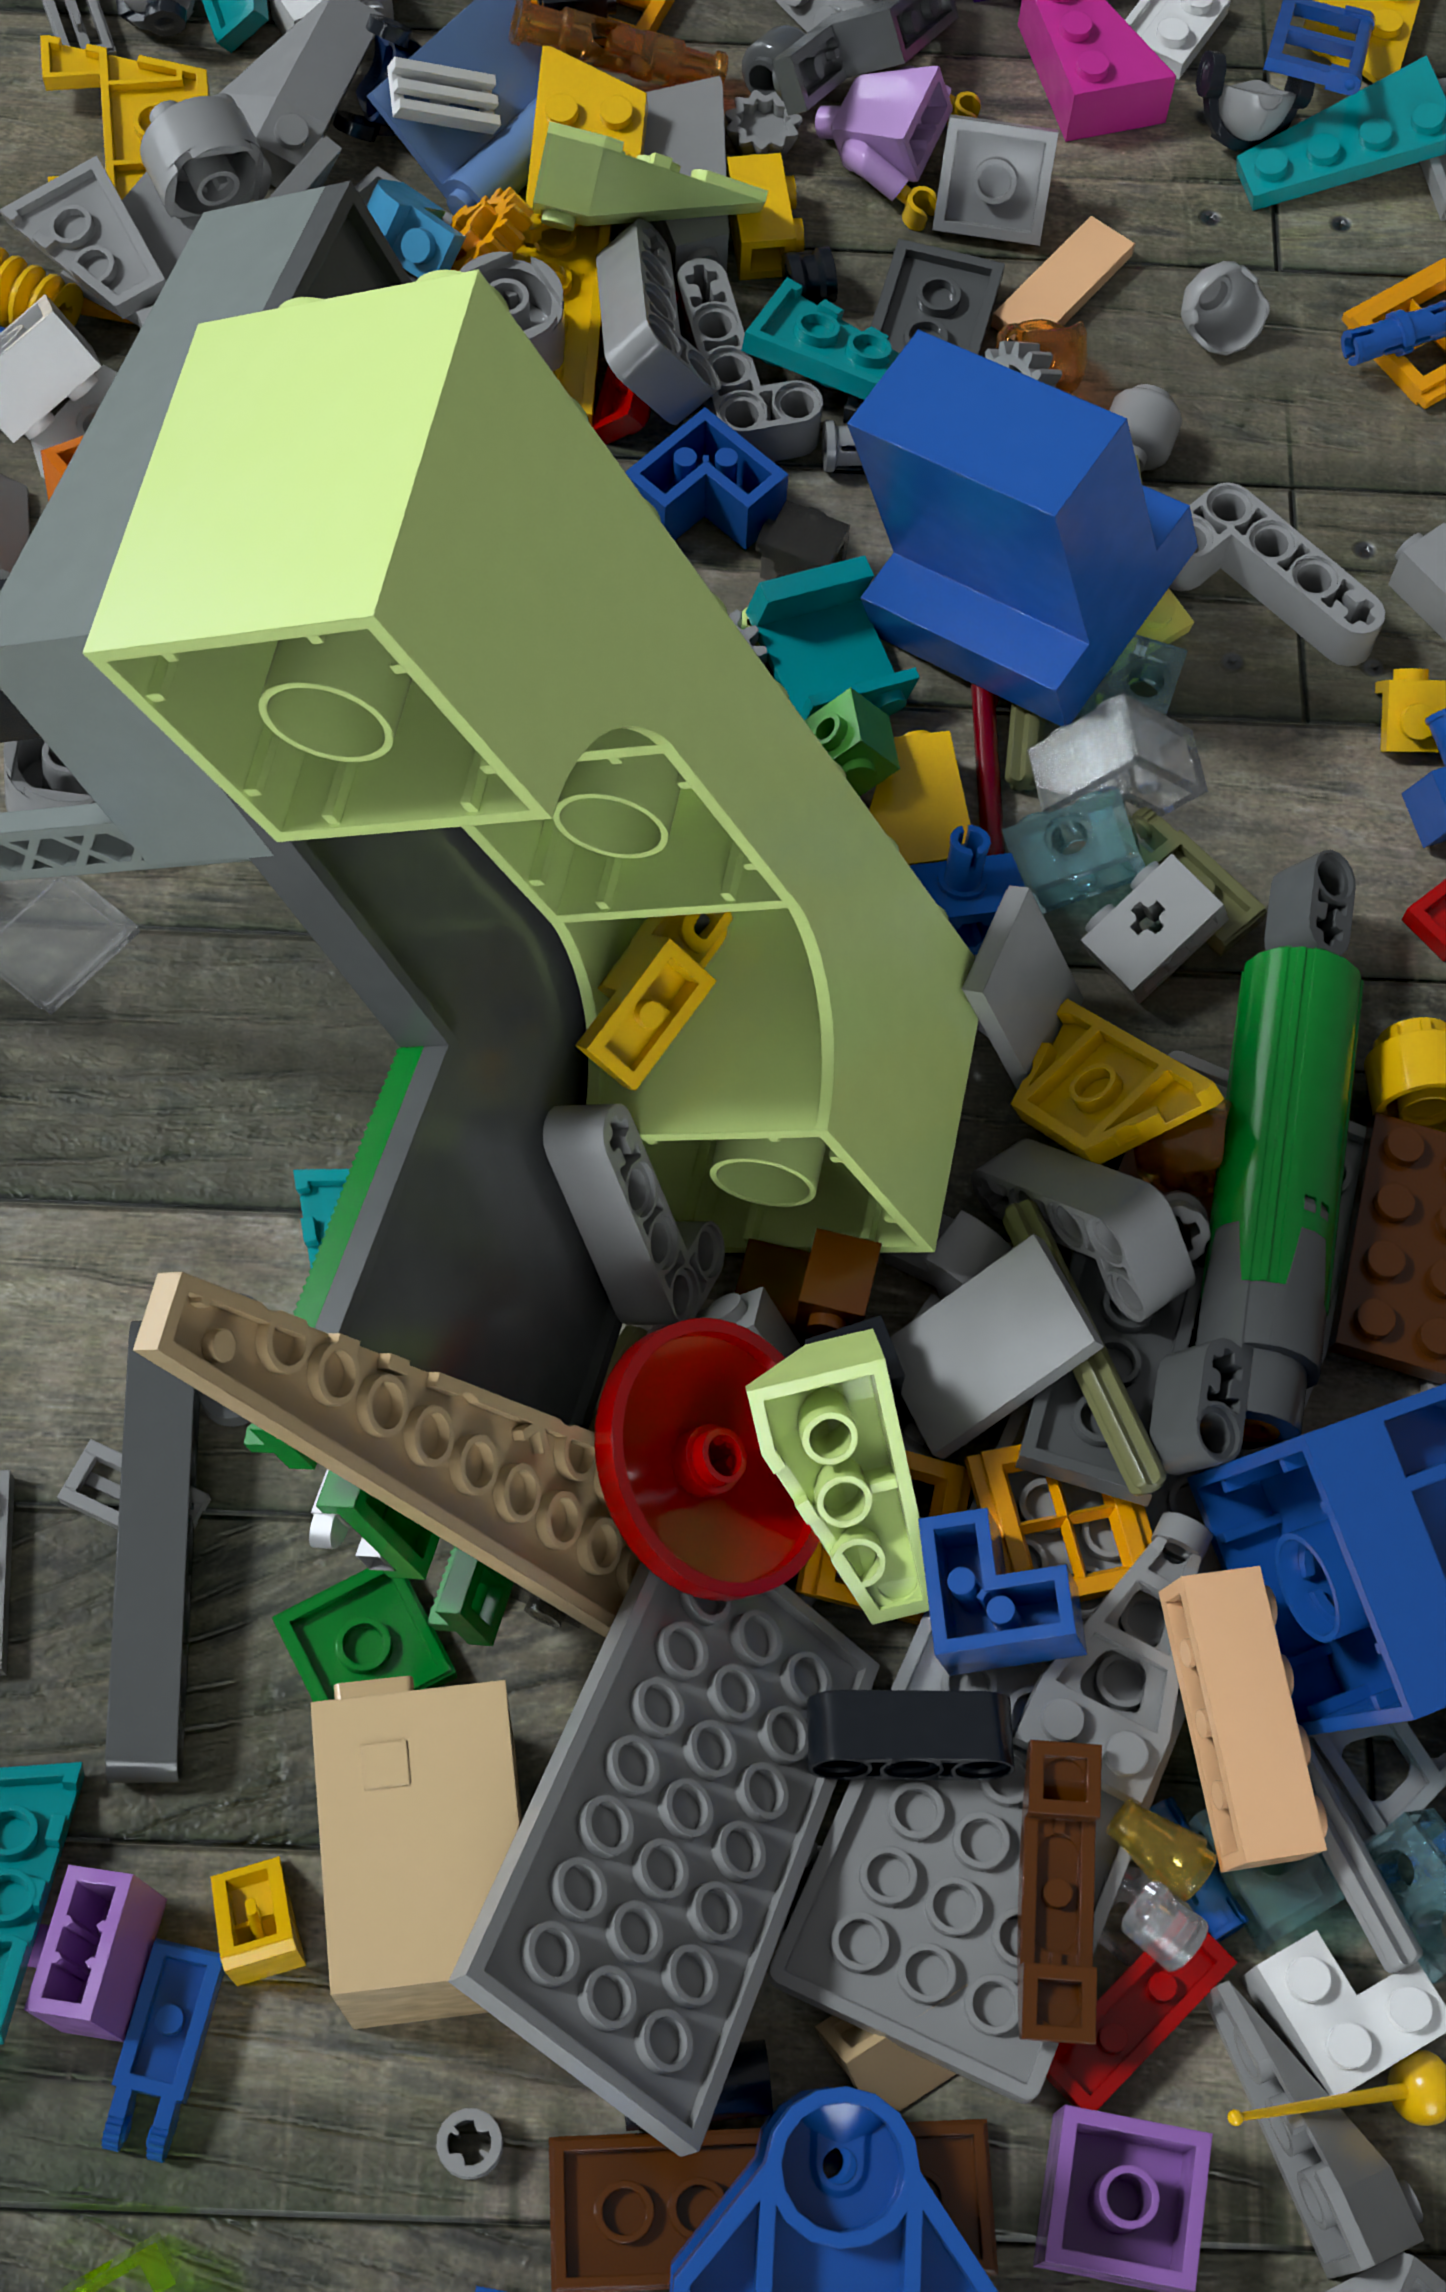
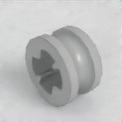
[436,2108,503,2180]

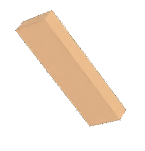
[991,216,1135,349]

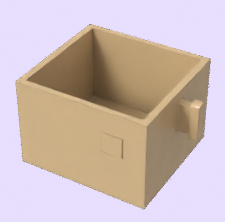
[310,1676,522,2029]

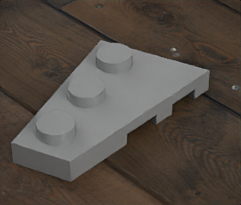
[0,155,166,319]

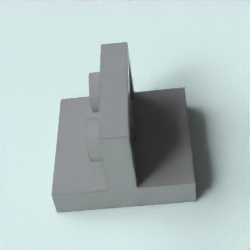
[932,114,1059,246]

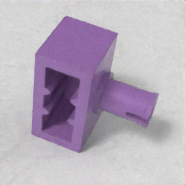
[24,1865,167,2042]

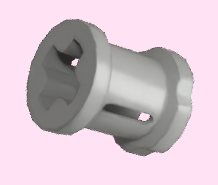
[822,420,862,472]
[1163,1190,1211,1261]

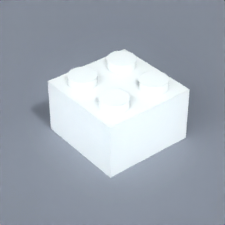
[0,294,102,443]

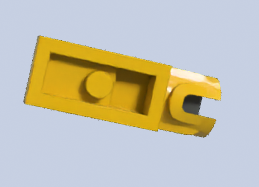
[575,912,733,1091]

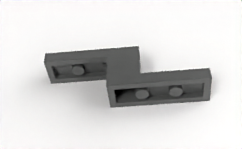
[772,0,959,116]

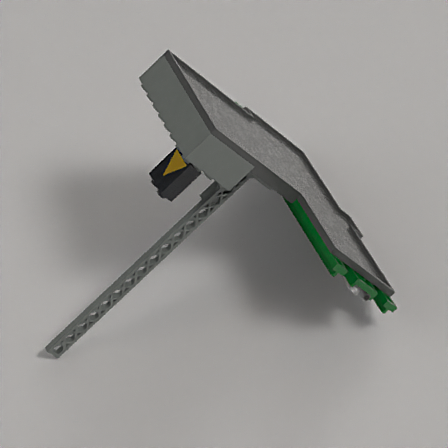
[0,181,623,1646]

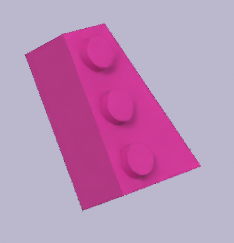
[1018,0,1176,142]

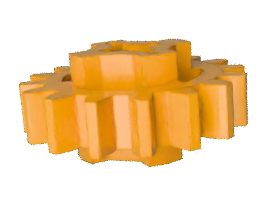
[450,187,534,271]

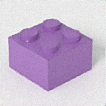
[1033,2105,1213,2292]

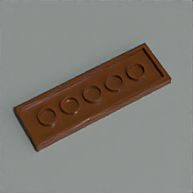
[549,2119,998,2292]

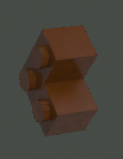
[735,1228,882,1347]

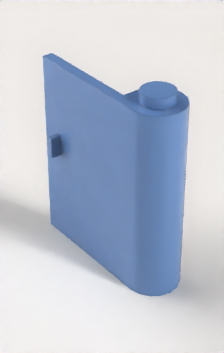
[367,0,549,215]

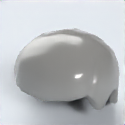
[1181,261,1270,356]

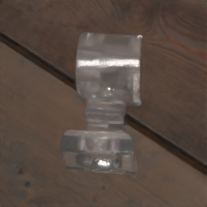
[1098,1867,1208,1972]

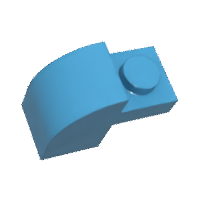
[367,179,466,278]

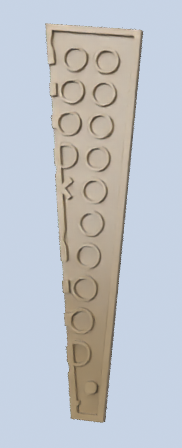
[133,1272,641,1638]

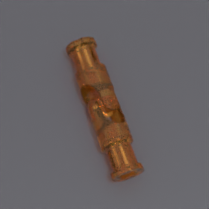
[509,0,728,88]

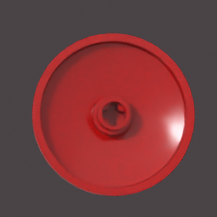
[594,1318,820,1601]

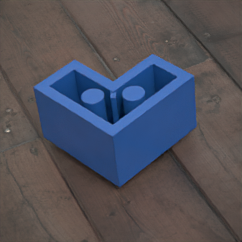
[625,407,789,550]
[918,1508,1088,1676]

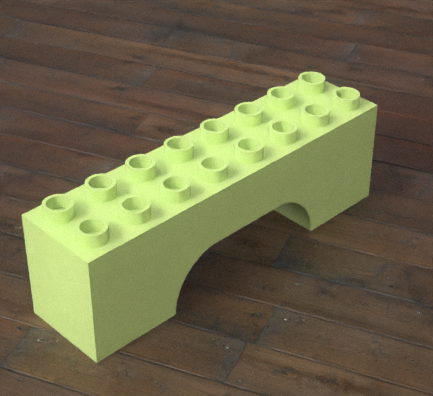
[82,269,979,1253]

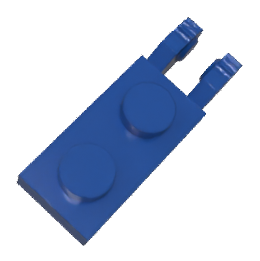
[101,1938,225,2163]

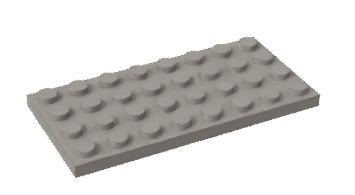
[448,1562,880,2157]

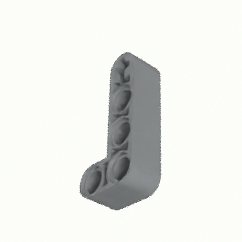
[596,218,721,425]
[677,258,823,462]
[1169,482,1386,667]
[543,1103,725,1325]
[971,1138,1196,1322]

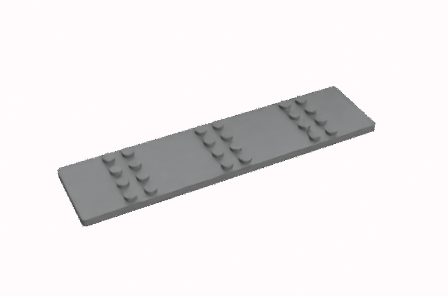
[768,1051,1367,2104]

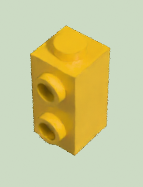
[726,153,805,280]

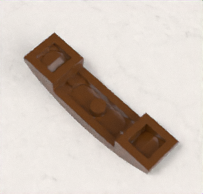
[1017,1739,1102,2045]

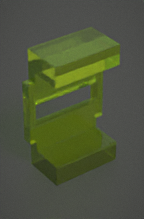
[56,2232,179,2292]

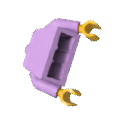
[815,66,981,231]

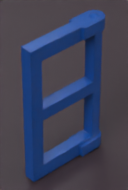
[1263,0,1376,95]

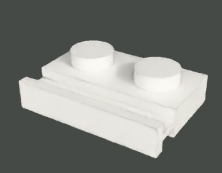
[1125,0,1231,80]

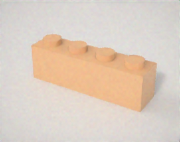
[1158,1566,1328,1873]

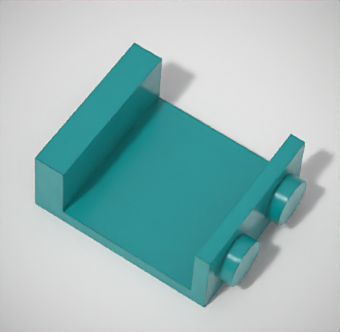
[746,555,920,720]

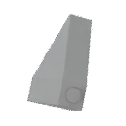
[220,0,385,188]
[1204,1980,1425,2279]

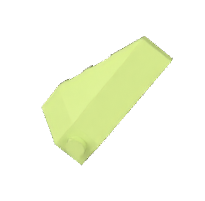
[532,121,768,231]
[745,1328,929,1625]

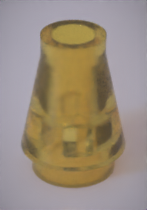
[1106,1799,1217,1902]

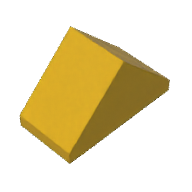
[210,1856,306,1986]

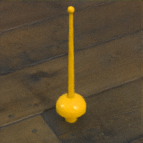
[1227,2050,1446,2126]

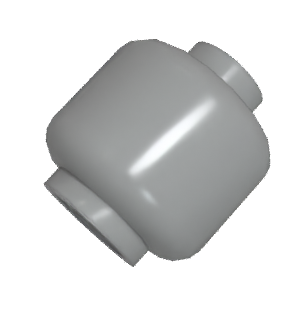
[1109,384,1182,473]

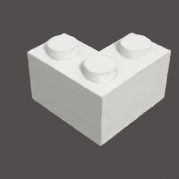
[1240,1930,1446,2096]

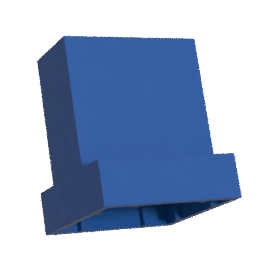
[847,329,1198,729]

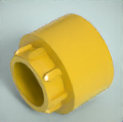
[1364,1017,1446,1132]

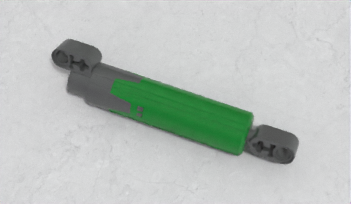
[1149,850,1364,1475]

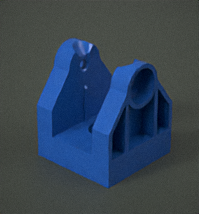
[1187,1383,1446,1736]
[669,2086,998,2292]

